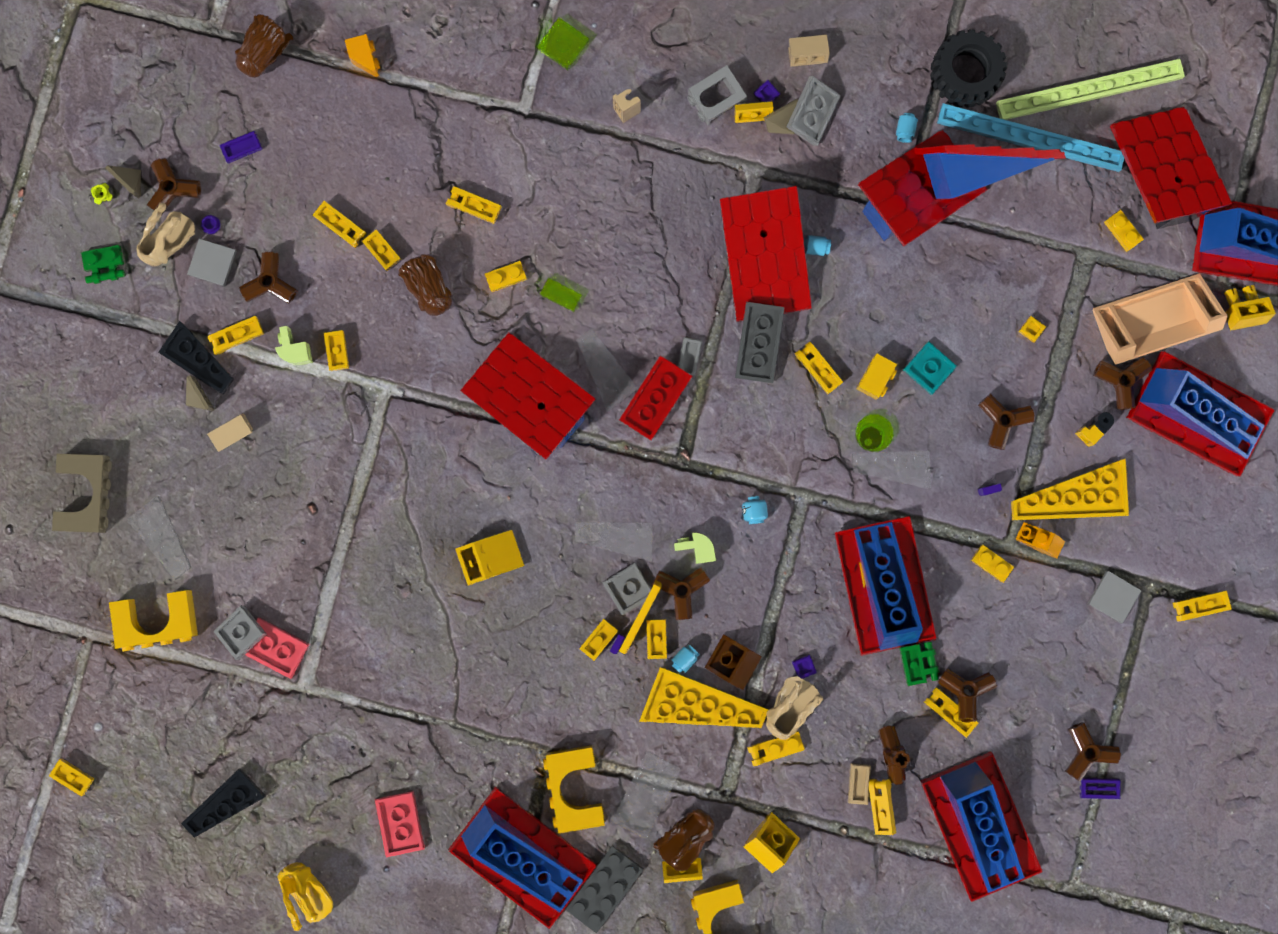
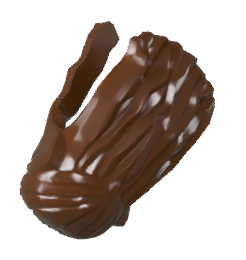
[235,14,293,78]
[398,254,452,316]
[653,808,715,871]

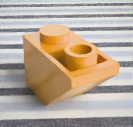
[345,34,381,77]
[1016,522,1065,559]

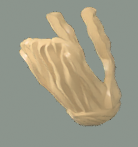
[137,203,195,267]
[766,676,823,740]

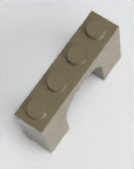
[52,454,112,533]

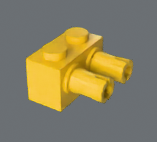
[1224,285,1276,331]

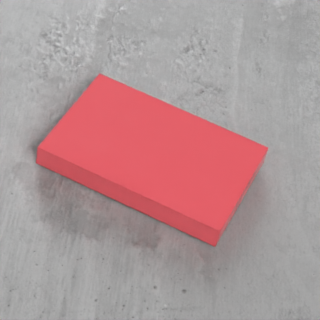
[245,617,310,679]
[375,791,425,857]

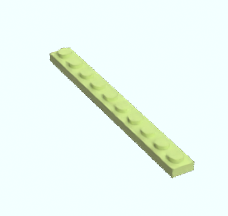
[996,59,1185,120]

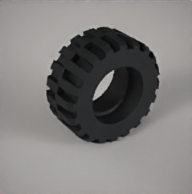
[930,29,1007,108]

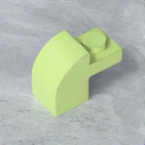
[275,326,313,365]
[674,533,716,564]

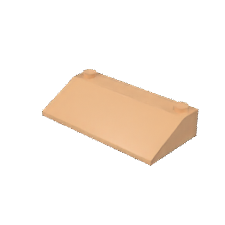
[1092,273,1227,365]

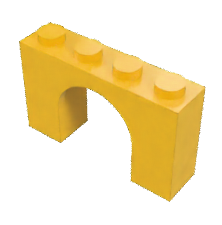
[109,590,198,652]
[543,745,605,834]
[690,880,744,934]

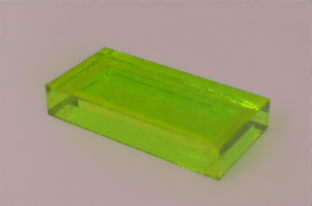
[540,277,582,312]

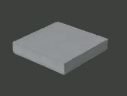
[187,239,237,287]
[603,563,651,616]
[1087,571,1141,624]
[213,605,266,660]

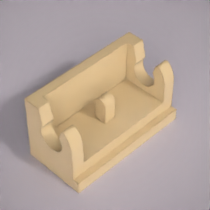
[788,35,830,67]
[613,89,641,123]
[207,413,253,452]

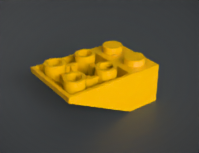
[455,530,525,585]

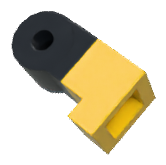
[1075,412,1114,447]

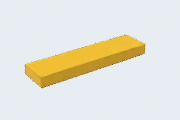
[619,580,662,654]

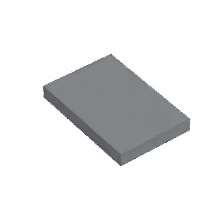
[786,76,841,146]

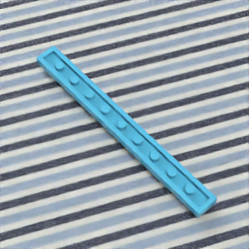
[937,103,1124,172]

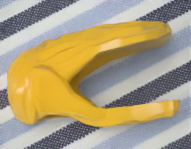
[278,862,333,931]

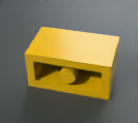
[856,354,897,400]

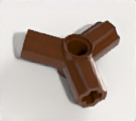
[147,158,202,216]
[239,252,298,304]
[1093,357,1153,410]
[978,394,1035,450]
[652,567,710,620]
[938,669,997,723]
[1065,722,1121,782]
[878,725,910,785]

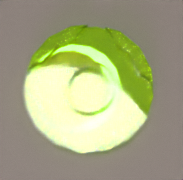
[855,414,894,452]

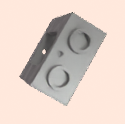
[687,65,747,126]

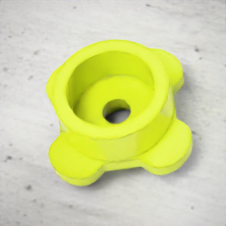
[91,183,113,205]

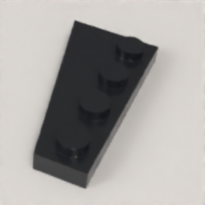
[158,321,234,395]
[181,768,266,838]

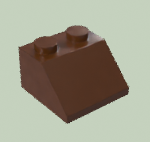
[704,634,762,690]

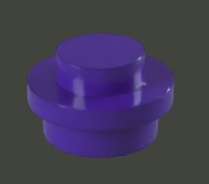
[201,215,221,234]

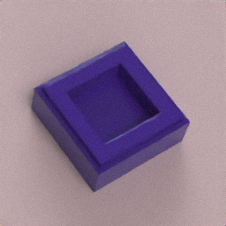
[753,80,780,102]
[978,483,1002,496]
[610,634,625,655]
[792,655,817,679]

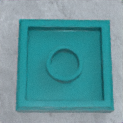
[903,341,957,395]

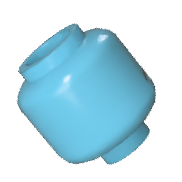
[742,496,768,524]

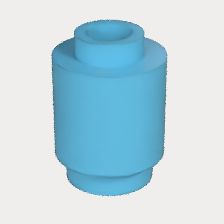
[896,113,918,143]
[804,235,831,256]
[671,644,700,673]

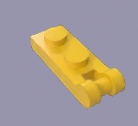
[446,186,502,224]
[313,201,367,248]
[208,316,264,355]
[794,341,843,395]
[1172,591,1232,622]
[924,687,978,738]
[747,731,805,766]
[869,779,896,835]

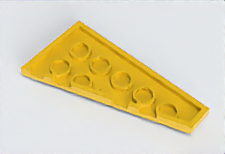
[1011,458,1129,520]
[639,667,768,728]

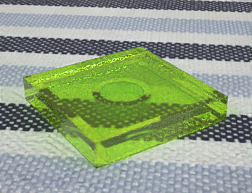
[537,17,589,70]

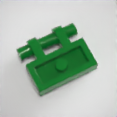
[81,245,125,284]
[899,641,940,686]

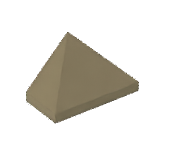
[764,99,798,134]
[105,165,141,199]
[186,375,215,412]

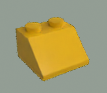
[743,812,800,873]

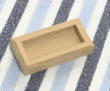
[848,763,871,805]

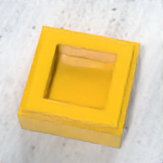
[1018,316,1046,343]

